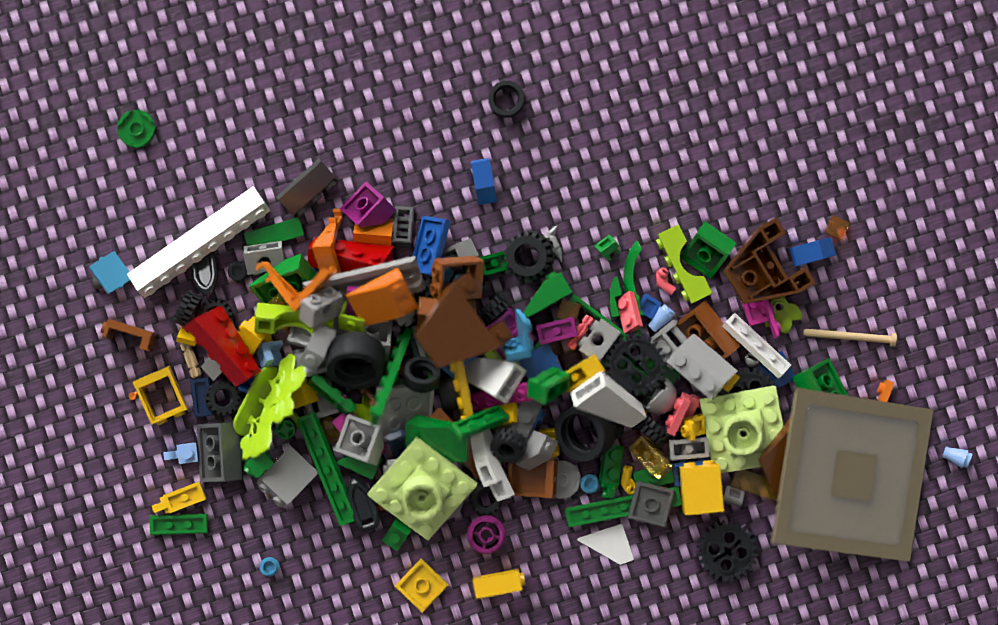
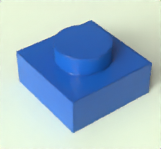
[640,293,662,320]

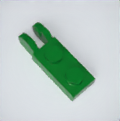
[306,374,356,415]

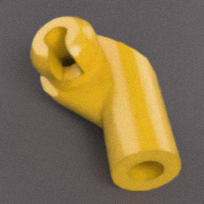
[621,466,636,495]

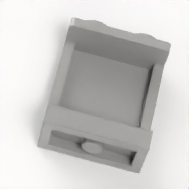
[257,446,318,509]

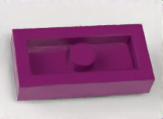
[536,317,578,345]

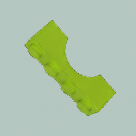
[656,224,712,304]
[254,303,334,336]

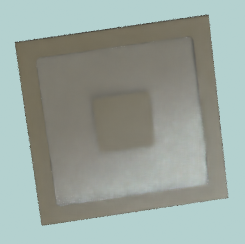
[772,388,933,562]

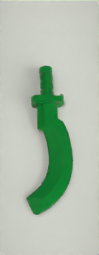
[623,241,644,338]

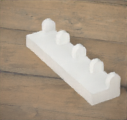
[722,313,791,379]

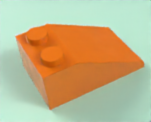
[346,268,419,326]

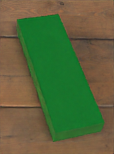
[244,217,305,246]
[450,405,510,441]
[149,514,208,535]

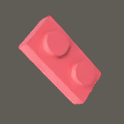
[616,291,643,335]

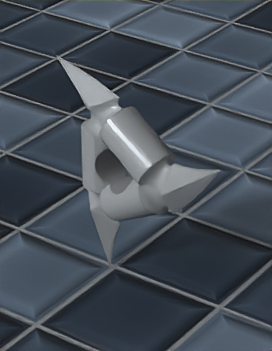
[528,225,562,262]

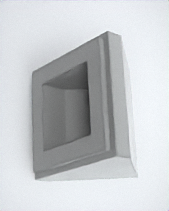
[723,486,745,508]

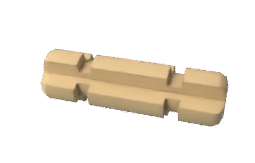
[180,343,201,378]

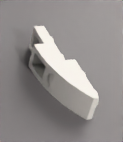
[471,429,514,502]

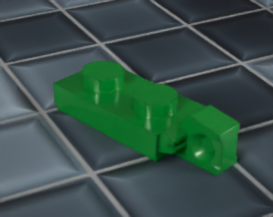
[599,445,624,499]

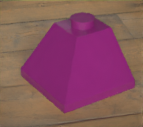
[340,182,396,227]

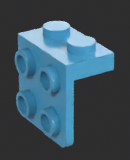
[500,309,533,362]

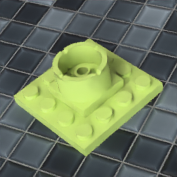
[699,385,784,473]
[368,437,477,540]

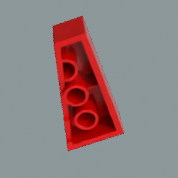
[307,237,394,273]
[183,305,261,387]

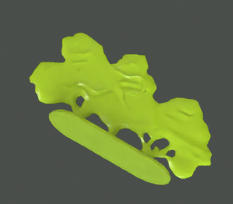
[233,353,306,460]

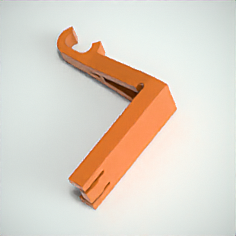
[312,208,343,275]
[255,262,337,311]

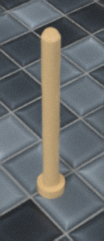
[803,329,897,347]

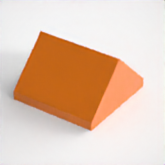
[353,218,394,246]

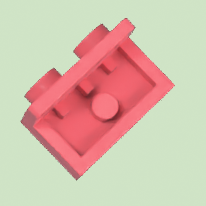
[665,392,700,436]

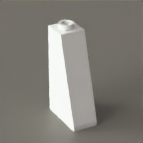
[464,357,526,404]
[571,371,647,428]

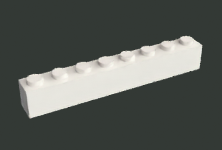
[127,186,271,298]

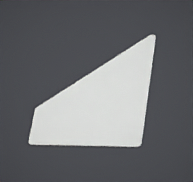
[577,524,634,565]

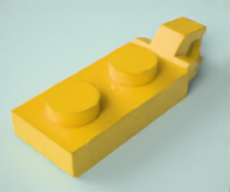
[152,481,206,514]

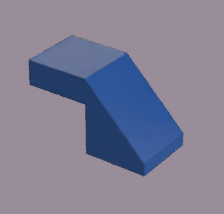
[471,158,497,205]
[789,237,836,267]

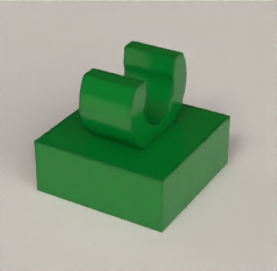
[594,234,620,261]

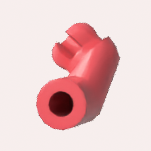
[656,268,676,295]

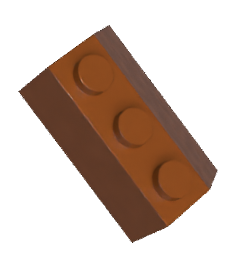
[676,300,741,359]

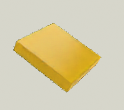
[395,558,449,613]

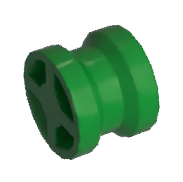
[276,420,296,439]

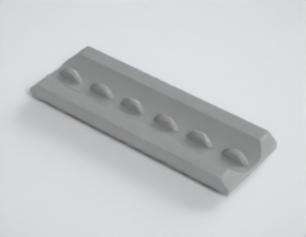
[303,256,426,307]

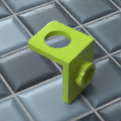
[338,301,365,333]

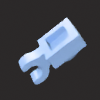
[163,442,198,464]

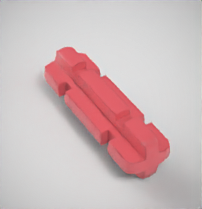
[566,315,594,350]

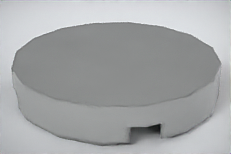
[556,460,581,499]

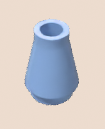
[648,304,676,332]
[942,447,972,468]

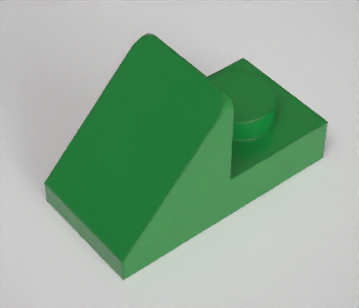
[382,518,412,552]

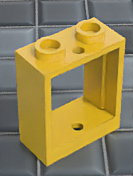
[133,366,188,426]
[473,569,525,599]

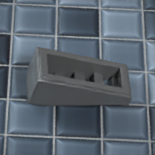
[392,206,414,248]

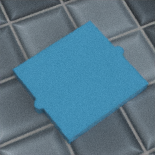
[88,251,130,294]

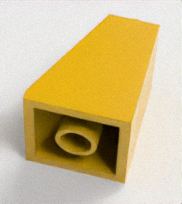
[679,460,724,515]

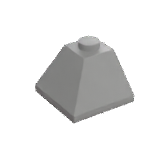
[335,414,384,466]

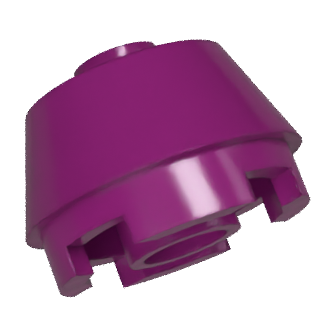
[467,516,506,554]

